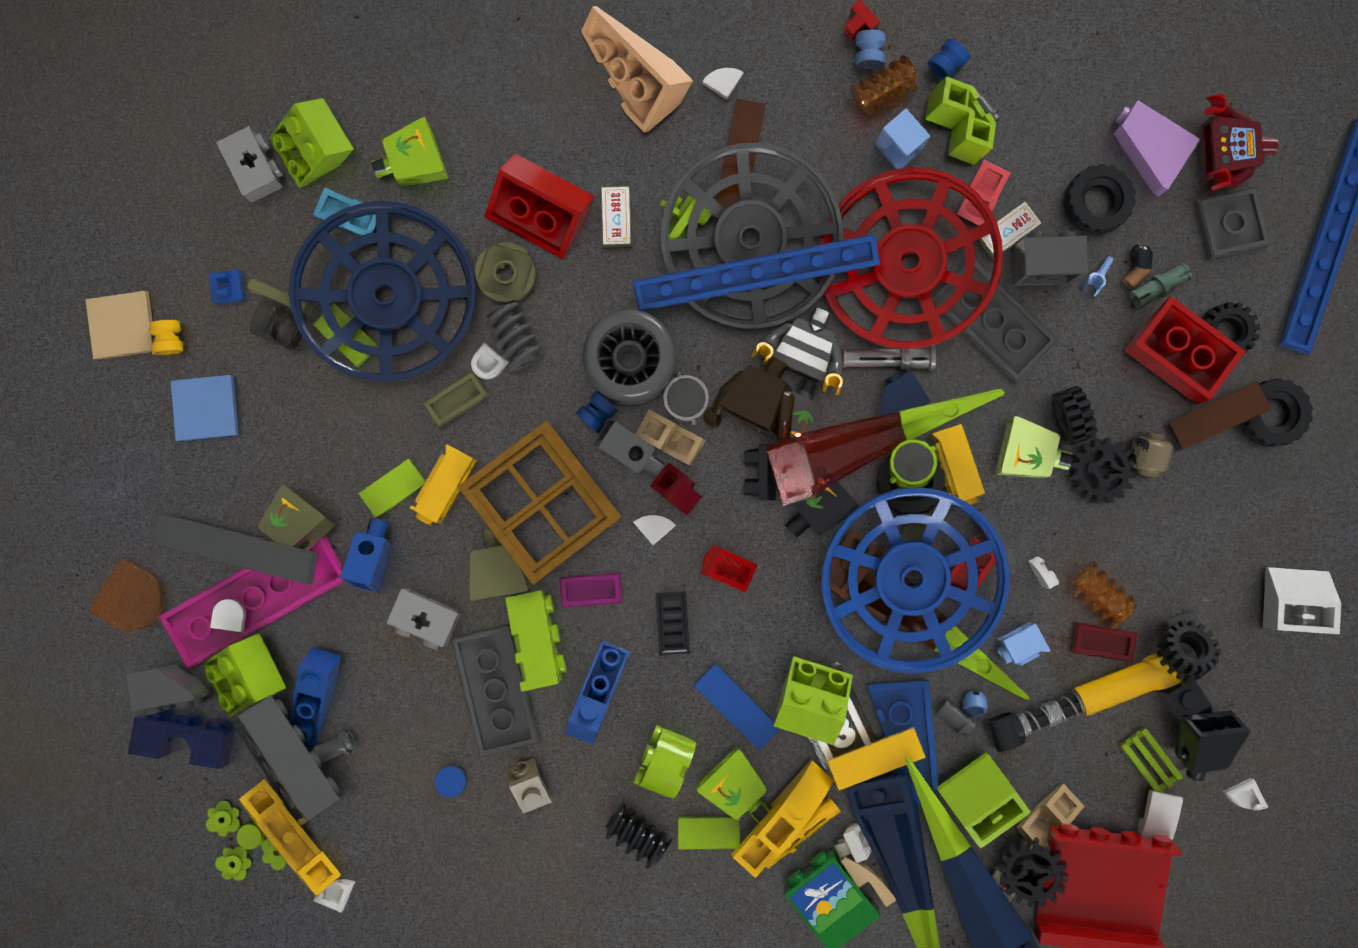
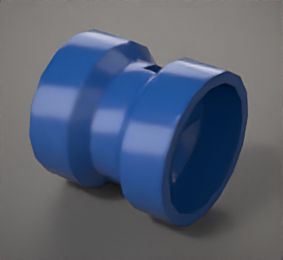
[927,38,970,80]
[576,391,618,433]

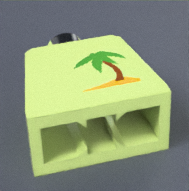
[995,416,1073,478]

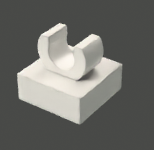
[835,822,872,863]

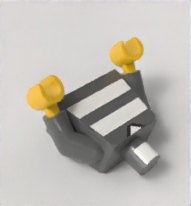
[751,307,843,395]

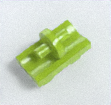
[659,195,712,240]

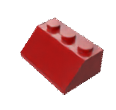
[484,153,594,259]
[1124,296,1246,405]

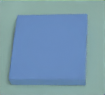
[171,375,239,442]

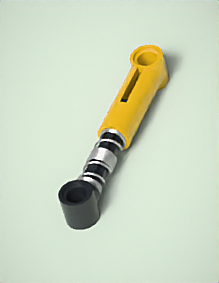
[986,653,1183,752]

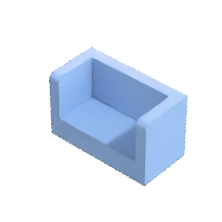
[875,108,930,169]

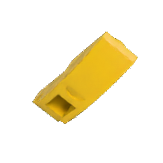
[731,760,834,878]

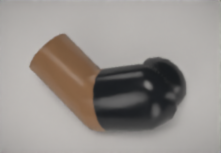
[1122,244,1153,290]

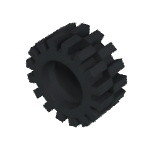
[1201,302,1261,354]
[1051,386,1098,445]
[1156,620,1221,681]

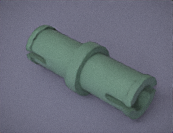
[1129,263,1192,309]

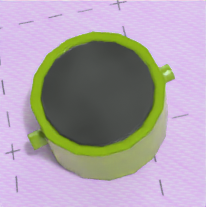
[889,439,937,488]

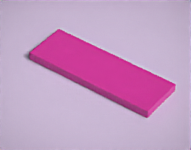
[158,535,345,670]

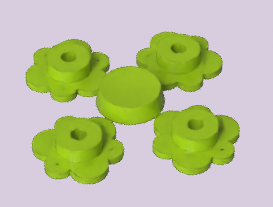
[206,791,287,881]

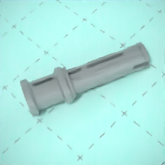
[842,345,936,372]

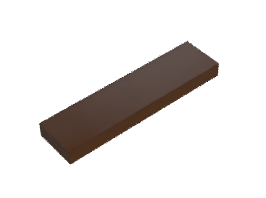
[713,98,766,218]

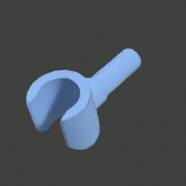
[1082,256,1114,297]

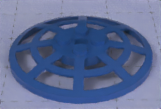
[821,487,1010,673]

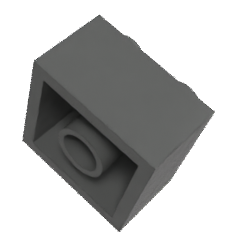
[1011,231,1088,286]

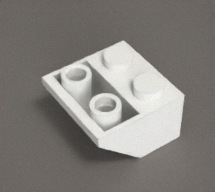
[1263,567,1341,634]

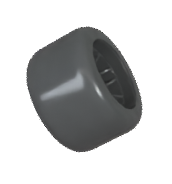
[582,309,676,405]

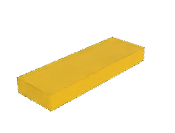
[827,727,926,790]

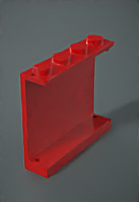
[1033,823,1182,948]

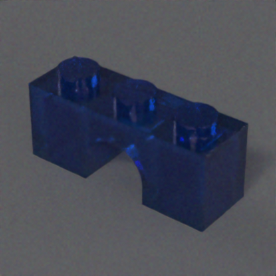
[128,711,235,769]

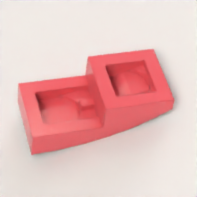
[956,160,1011,225]

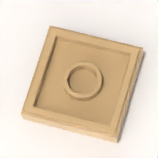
[85,291,155,360]

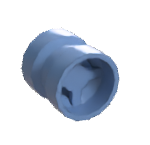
[855,30,886,69]

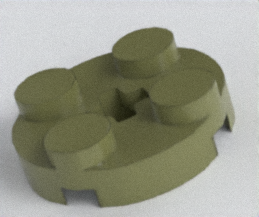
[475,242,536,304]

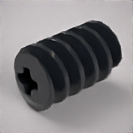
[604,802,673,870]

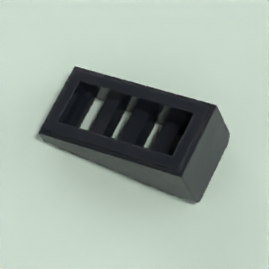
[656,591,690,656]

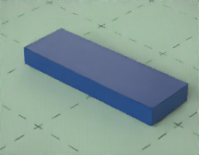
[694,663,780,751]

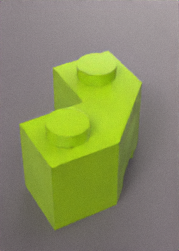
[925,76,996,165]

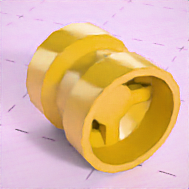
[148,320,184,355]

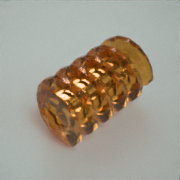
[850,55,917,117]
[1069,561,1137,629]

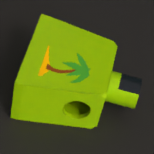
[371,117,449,186]
[696,745,771,823]

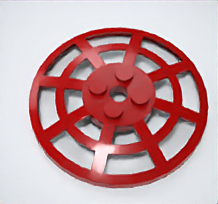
[819,167,1003,350]

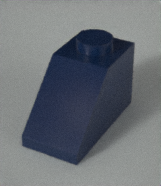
[872,370,931,436]

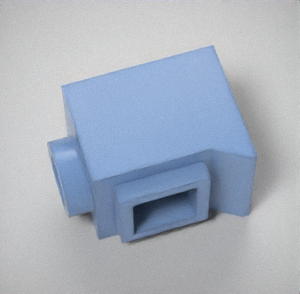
[997,622,1050,666]

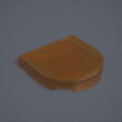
[88,558,163,631]

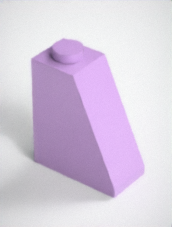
[1113,100,1200,197]

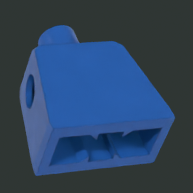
[340,518,392,593]

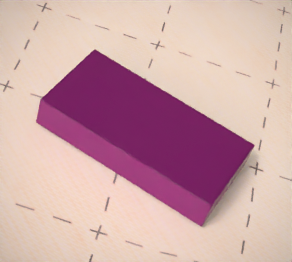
[559,573,622,608]

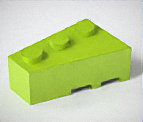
[505,589,567,692]

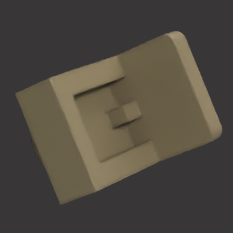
[506,758,552,814]

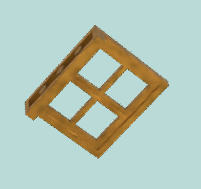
[457,420,621,585]

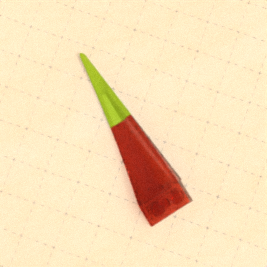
[765,389,1005,506]

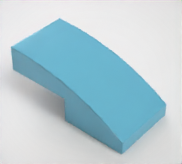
[313,187,376,236]

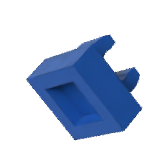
[208,269,245,305]

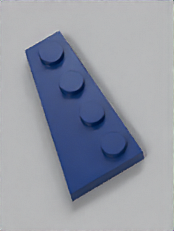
[867,680,940,806]

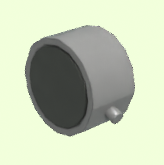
[663,372,709,426]

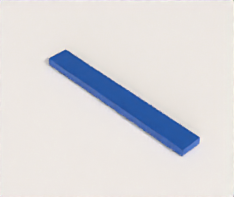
[1278,118,1358,355]
[633,234,880,311]

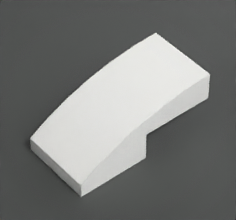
[1137,790,1183,840]

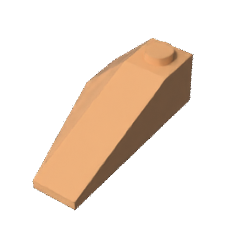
[581,6,693,133]

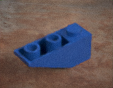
[565,641,630,745]
[289,647,341,748]

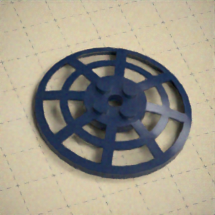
[289,201,476,382]

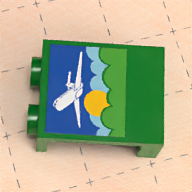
[784,849,880,948]

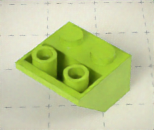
[269,98,354,188]
[203,633,286,718]
[773,656,853,745]
[937,752,1032,849]

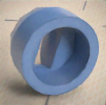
[963,690,988,716]

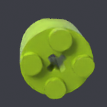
[633,725,696,799]

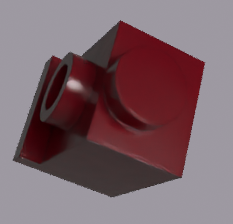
[650,462,702,515]

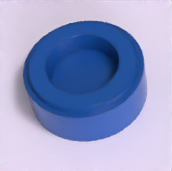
[435,765,467,798]

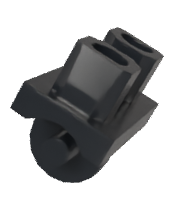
[744,444,794,501]

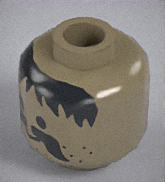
[1129,431,1173,477]

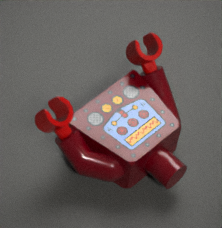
[1201,93,1278,191]

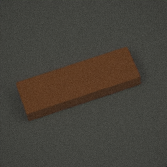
[1169,382,1272,450]

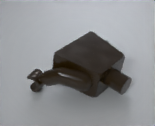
[703,357,795,459]

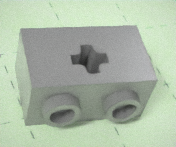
[216,126,284,203]
[387,588,462,650]

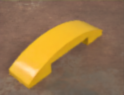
[238,779,341,896]

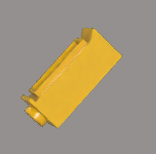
[928,424,985,505]
[410,444,477,526]

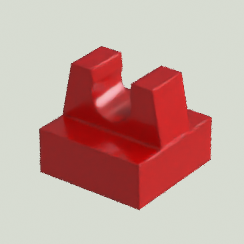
[844,0,880,41]

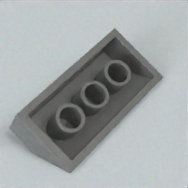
[232,695,340,826]

